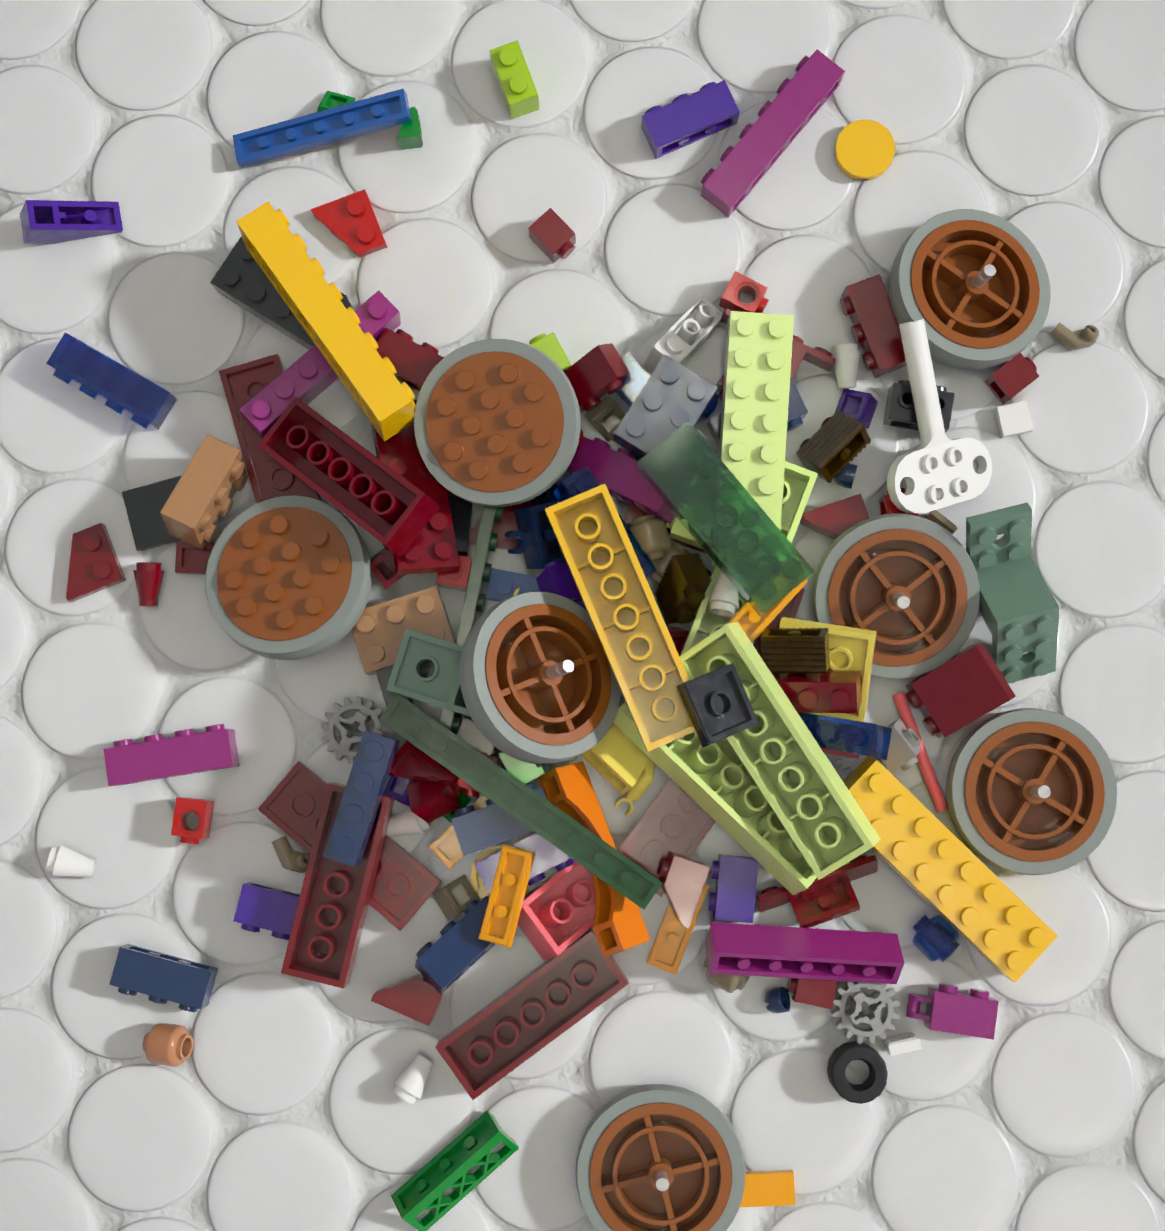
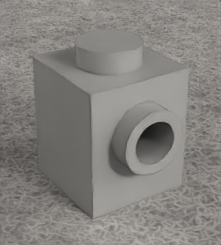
[868,718,922,773]

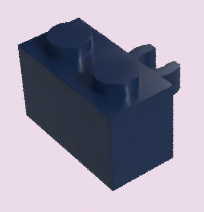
[504,501,566,569]

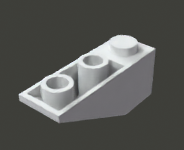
[642,296,723,375]

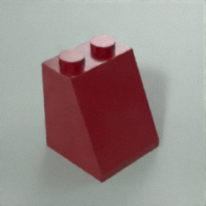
[905,642,1016,738]

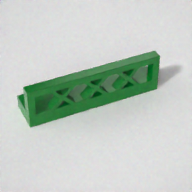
[391,1111,519,1231]

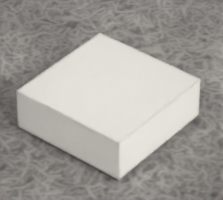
[994,400,1034,438]
[883,1032,922,1056]

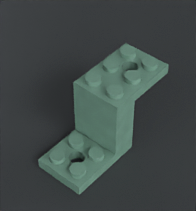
[966,502,1059,683]
[386,629,471,717]

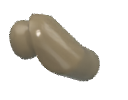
[1050,322,1099,350]
[271,836,310,873]

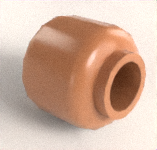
[142,1023,193,1067]

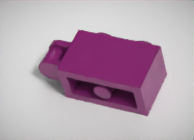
[906,983,999,1040]

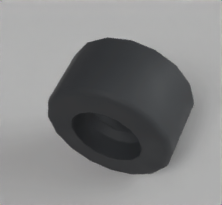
[827,1041,888,1104]

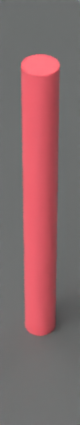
[892,692,948,813]

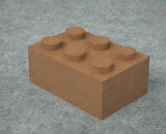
[160,434,248,550]
[351,586,456,676]

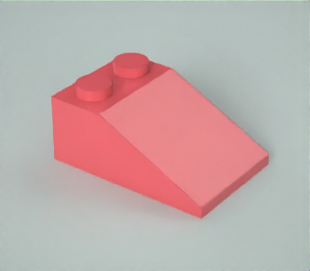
[517,859,596,961]

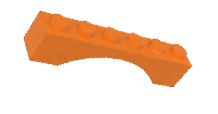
[537,761,651,958]

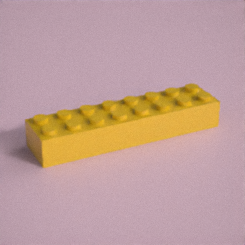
[236,201,416,442]
[545,484,695,752]
[844,757,1058,983]

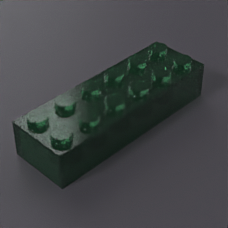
[636,421,815,617]

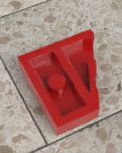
[311,189,387,258]

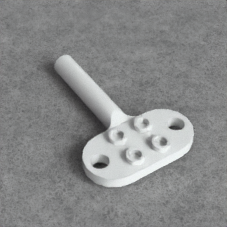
[887,319,992,514]

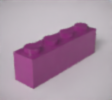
[567,437,689,524]
[103,724,240,786]

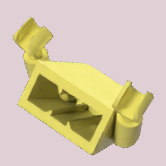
[566,723,655,816]

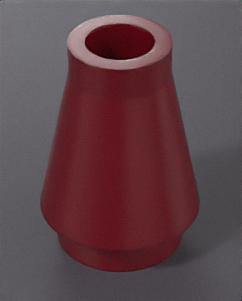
[133,562,165,606]

